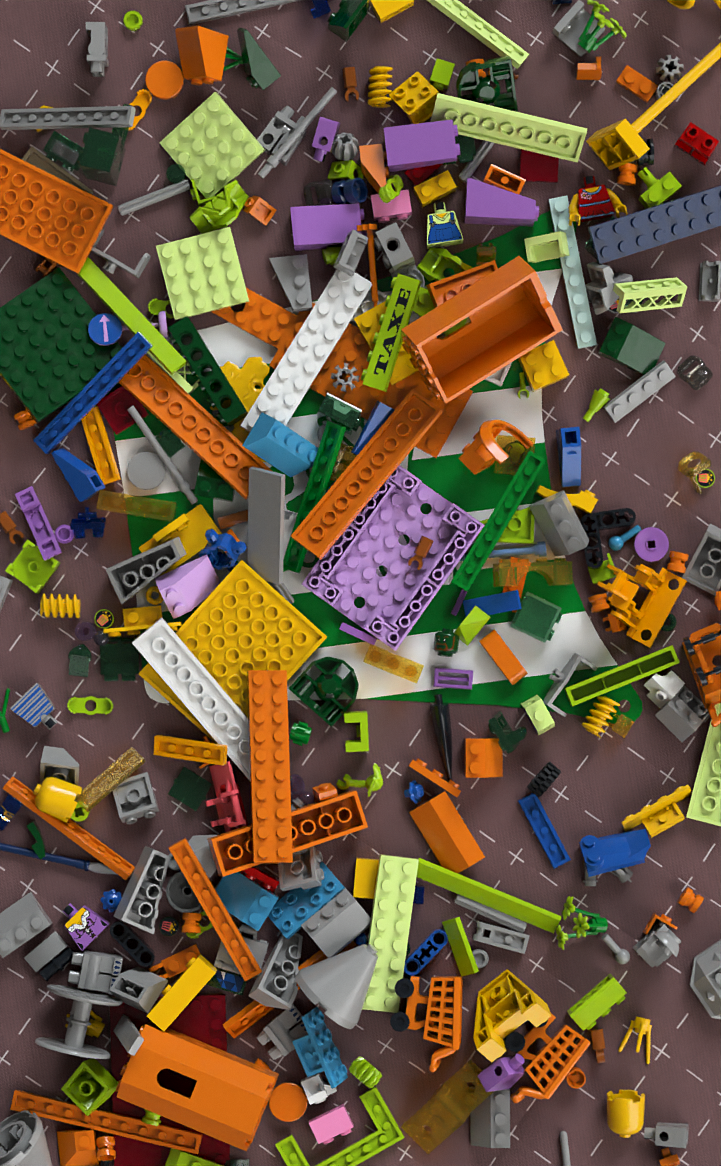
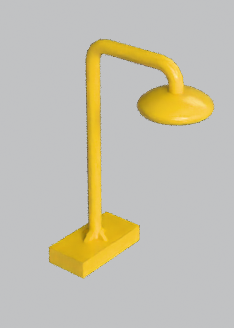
[586,0,721,170]

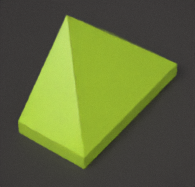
[454,605,491,646]

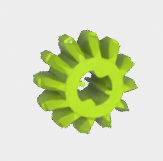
[349,1056,382,1088]

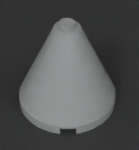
[295,944,378,1029]
[0,1110,53,1166]

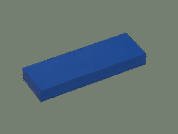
[352,401,395,455]
[463,590,522,617]

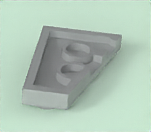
[269,254,313,312]

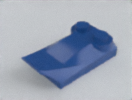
[579,829,651,877]

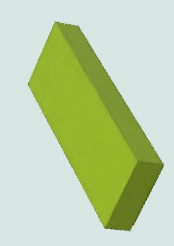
[442,917,479,977]

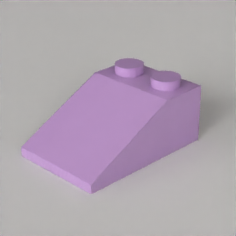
[155,554,221,619]

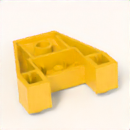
[473,969,551,1063]

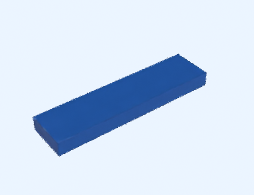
[518,793,571,869]

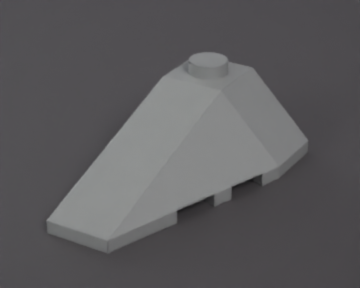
[248,933,303,1010]

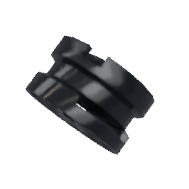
[637,138,654,166]

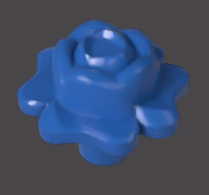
[404,780,424,804]
[100,889,122,913]

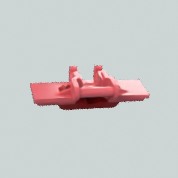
[205,761,248,832]

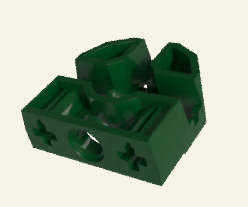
[456,56,518,112]
[288,656,359,727]

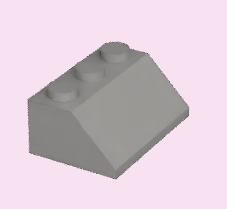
[529,490,589,556]
[301,888,371,958]
[0,892,53,958]
[470,1086,510,1148]

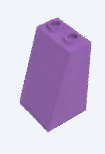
[384,119,460,172]
[465,178,539,227]
[290,204,366,251]

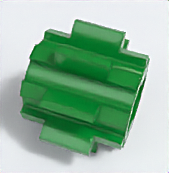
[289,721,312,746]

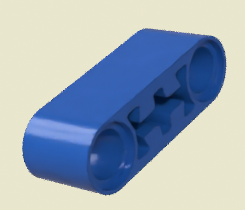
[404,929,448,976]

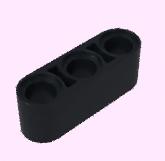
[110,920,156,967]

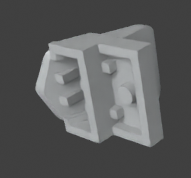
[585,262,633,315]

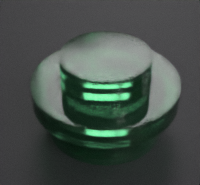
[166,164,185,183]

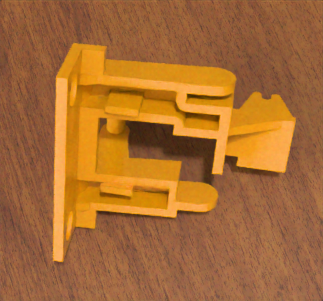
[597,564,687,648]

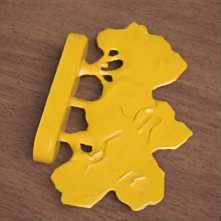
[210,357,270,462]

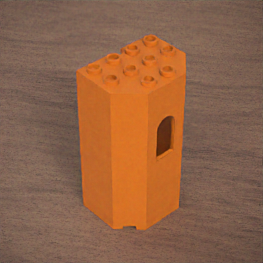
[401,256,563,404]
[116,1021,279,1151]

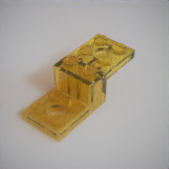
[401,1059,494,1154]

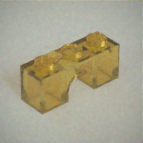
[363,644,424,684]

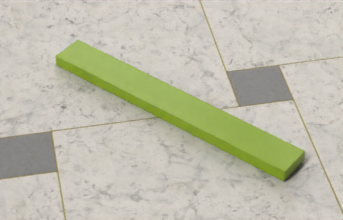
[76,257,186,375]
[417,858,561,934]

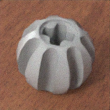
[656,55,684,83]
[331,132,359,161]
[330,363,359,392]

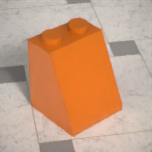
[175,26,229,86]
[464,738,503,778]

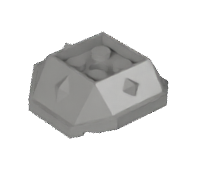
[689,939,721,1019]

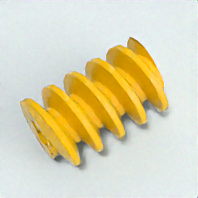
[368,66,393,108]
[40,593,81,618]
[582,696,620,739]

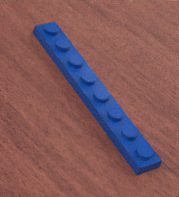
[33,332,153,454]

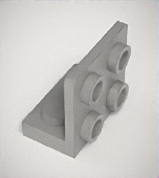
[552,0,605,57]

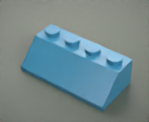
[242,413,318,477]

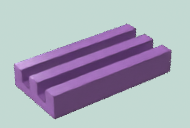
[339,622,377,646]
[433,668,473,690]

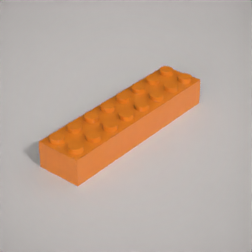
[207,790,368,877]

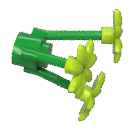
[578,0,627,53]
[556,896,608,950]

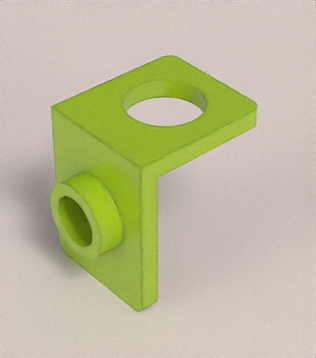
[328,160,363,180]
[190,179,217,207]
[588,553,616,584]

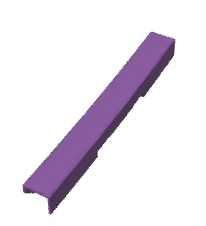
[451,589,467,616]

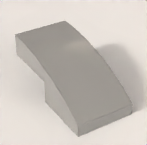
[24,931,68,972]

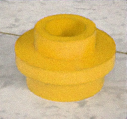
[146,586,164,605]

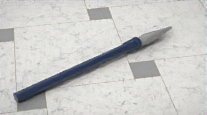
[0,843,118,875]

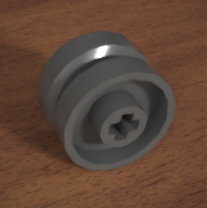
[166,871,202,913]

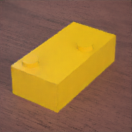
[147,954,217,1031]

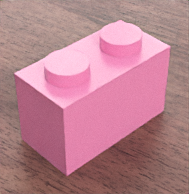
[371,190,412,223]
[309,1104,354,1145]

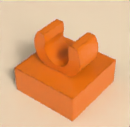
[603,614,627,633]
[659,1147,680,1166]

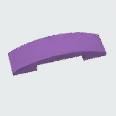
[15,486,62,561]

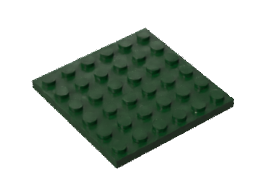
[0,267,122,423]

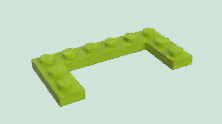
[275,1086,405,1166]

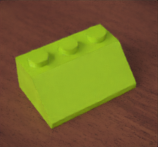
[567,974,627,1031]

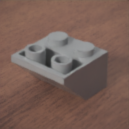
[655,685,709,742]
[110,967,168,1013]

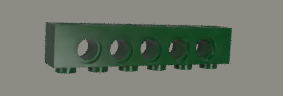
[168,316,248,426]

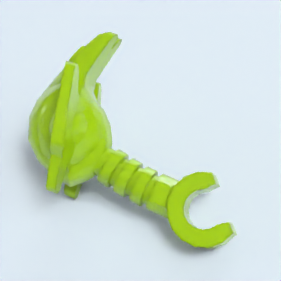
[336,763,383,797]

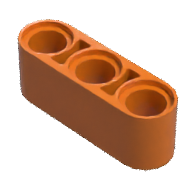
[479,630,528,685]

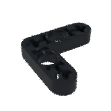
[581,508,636,569]

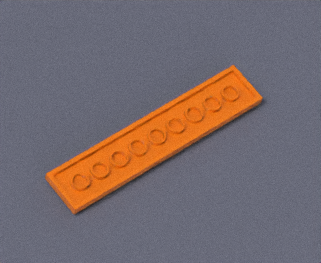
[119,354,272,500]
[291,389,443,560]
[247,670,293,864]

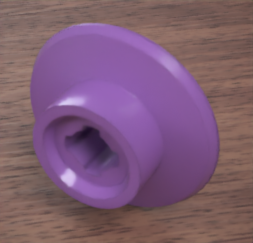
[634,527,669,562]

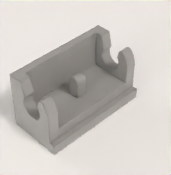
[333,229,369,276]
[699,261,721,302]

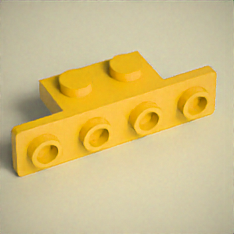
[621,785,692,838]

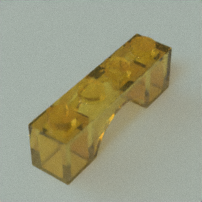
[493,558,573,587]

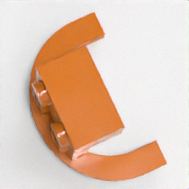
[459,420,534,475]

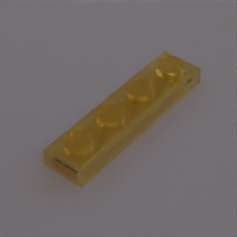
[75,747,146,812]

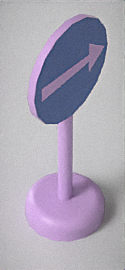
[88,311,168,346]

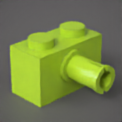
[637,167,682,208]

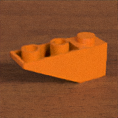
[359,144,389,194]

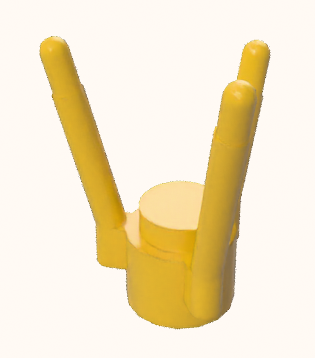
[65,1010,105,1038]
[618,1016,652,1064]

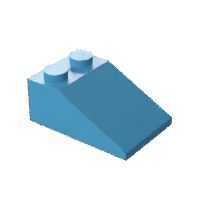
[216,872,279,931]

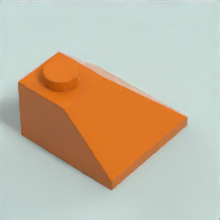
[57,1128,99,1166]

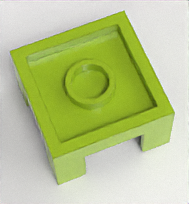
[5,539,61,594]
[344,711,369,752]

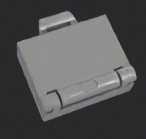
[214,924,269,979]

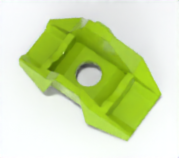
[189,180,249,234]
[417,247,473,282]

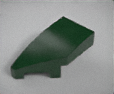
[27,821,46,860]

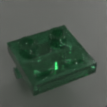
[488,711,527,754]

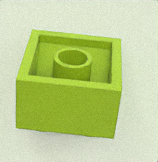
[61,1058,118,1116]

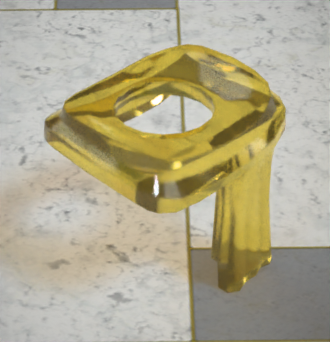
[678,451,711,494]

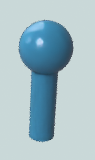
[608,525,642,551]

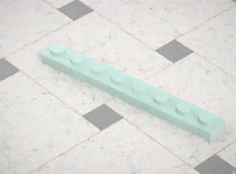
[548,196,597,349]

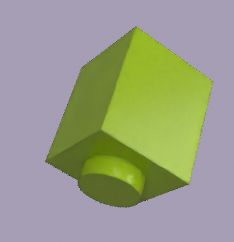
[430,58,455,90]

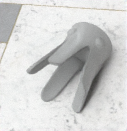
[610,867,633,883]

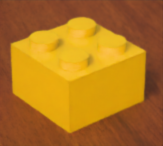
[518,340,569,392]

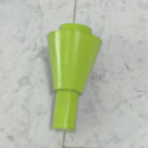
[583,388,611,422]

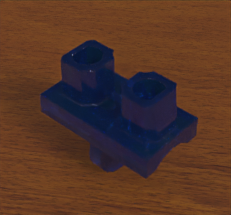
[70,507,106,539]

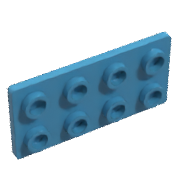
[268,862,345,939]
[292,1007,348,1088]

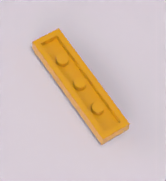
[81,407,121,485]
[153,735,228,766]

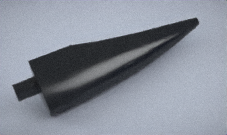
[430,694,452,780]

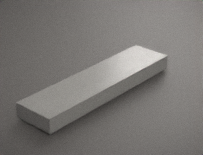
[113,1014,144,1056]

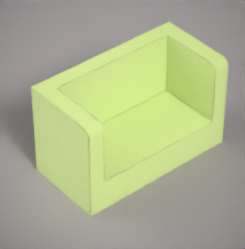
[524,231,570,263]

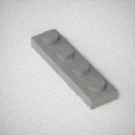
[603,360,676,423]

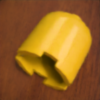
[33,777,82,823]
[607,1090,645,1138]

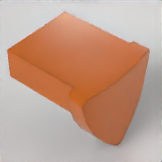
[576,56,602,80]

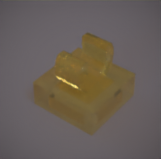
[476,243,496,265]
[608,714,634,738]

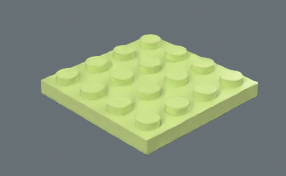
[160,92,266,198]
[156,227,249,321]

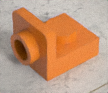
[243,195,277,226]

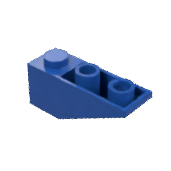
[556,427,581,487]
[51,448,106,502]

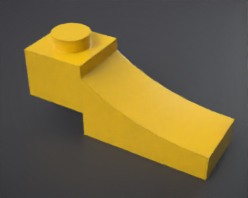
[535,485,598,514]

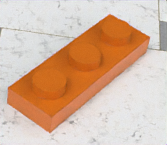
[408,758,461,797]

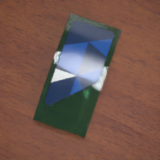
[206,968,247,995]

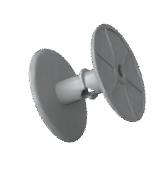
[35,985,122,1059]

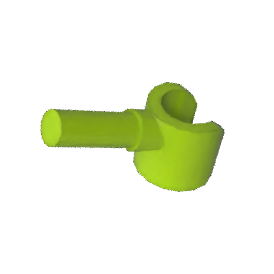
[517,372,529,399]

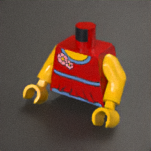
[568,176,628,226]

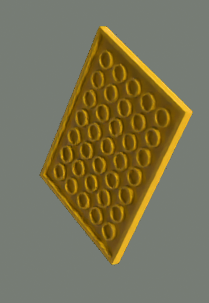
[138,559,327,744]

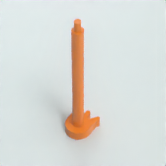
[356,224,378,307]

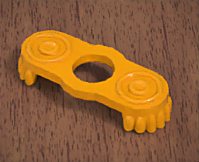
[122,89,152,131]

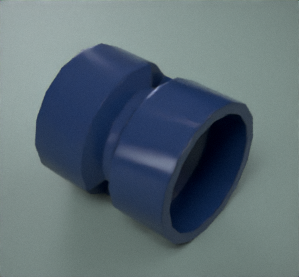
[331,178,368,205]

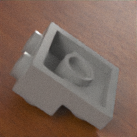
[111,772,159,824]
[278,846,325,891]

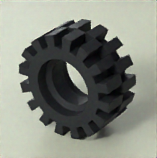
[527,761,561,798]

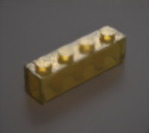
[97,490,177,522]

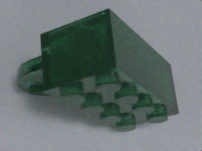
[78,103,133,186]

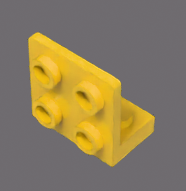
[389,72,439,124]

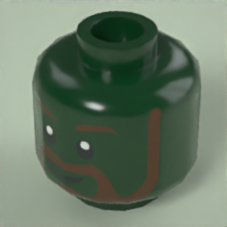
[433,628,459,657]

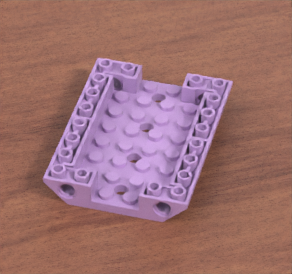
[302,465,485,651]

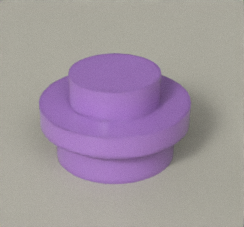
[55,524,74,544]

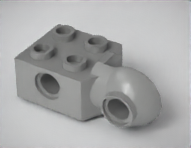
[374,222,425,288]
[632,921,681,968]

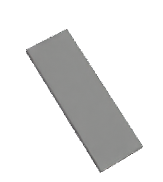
[247,467,285,585]

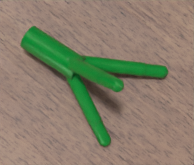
[223,47,243,71]
[0,688,10,733]

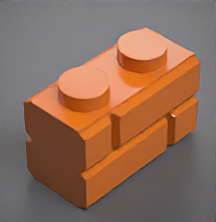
[483,164,526,195]

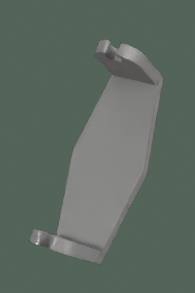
[91,228,151,278]
[543,653,598,717]

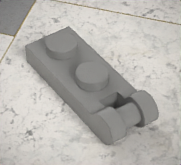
[473,921,530,954]

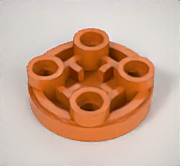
[145,61,184,100]
[269,1082,308,1122]

